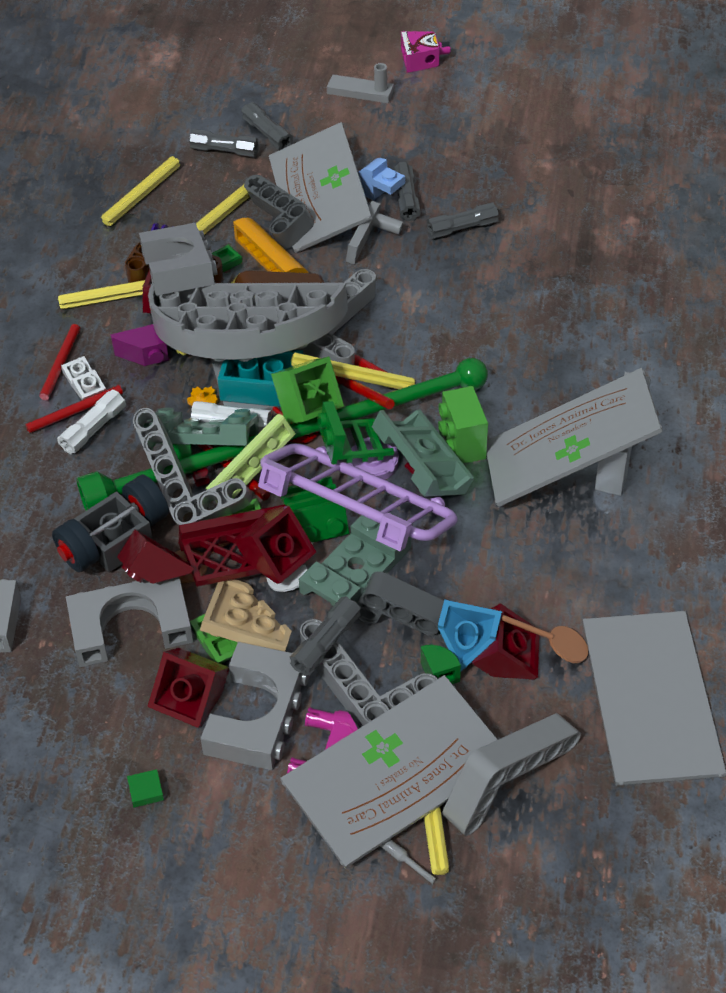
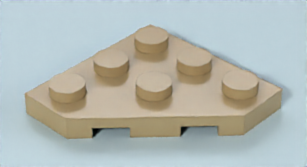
[200,579,292,652]

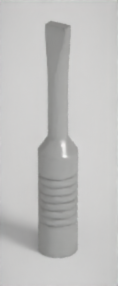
[381,839,436,884]

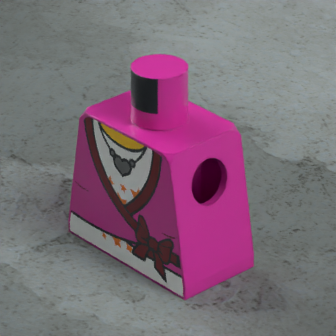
[401,31,450,73]

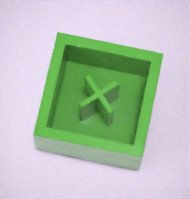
[271,356,344,424]
[438,386,488,464]

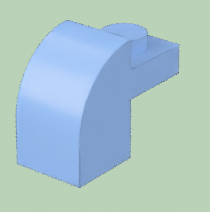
[358,158,405,200]

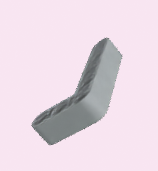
[294,269,376,365]
[133,408,252,525]
[300,619,438,728]
[442,713,581,836]

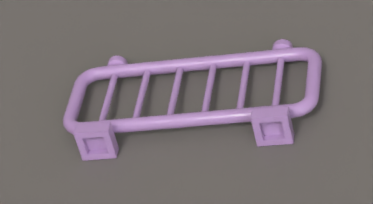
[258,444,458,551]

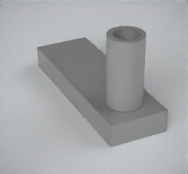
[327,63,394,104]
[346,201,404,265]

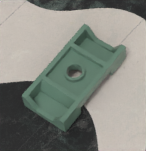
[144,408,259,446]
[372,410,474,497]
[299,515,411,606]

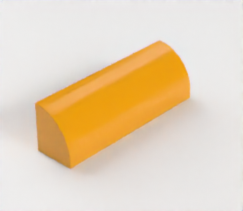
[233,218,309,273]

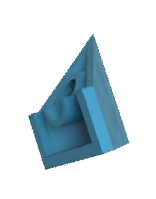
[438,600,502,671]

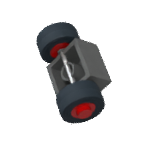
[52,474,169,572]

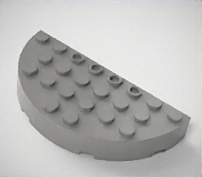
[148,283,348,361]

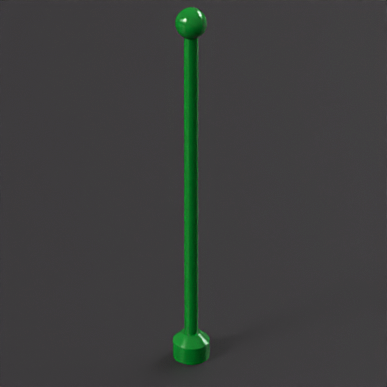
[76,358,488,511]

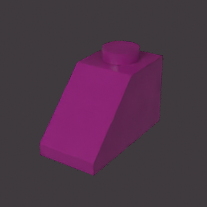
[110,324,169,366]

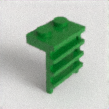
[318,401,395,464]
[280,477,349,543]

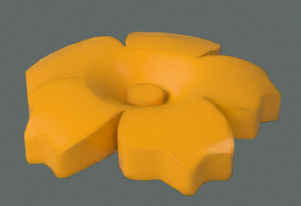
[187,386,218,406]

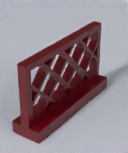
[178,504,304,587]

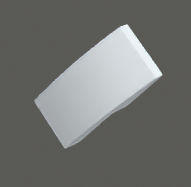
[61,356,106,400]

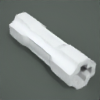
[57,389,126,455]
[191,401,272,432]

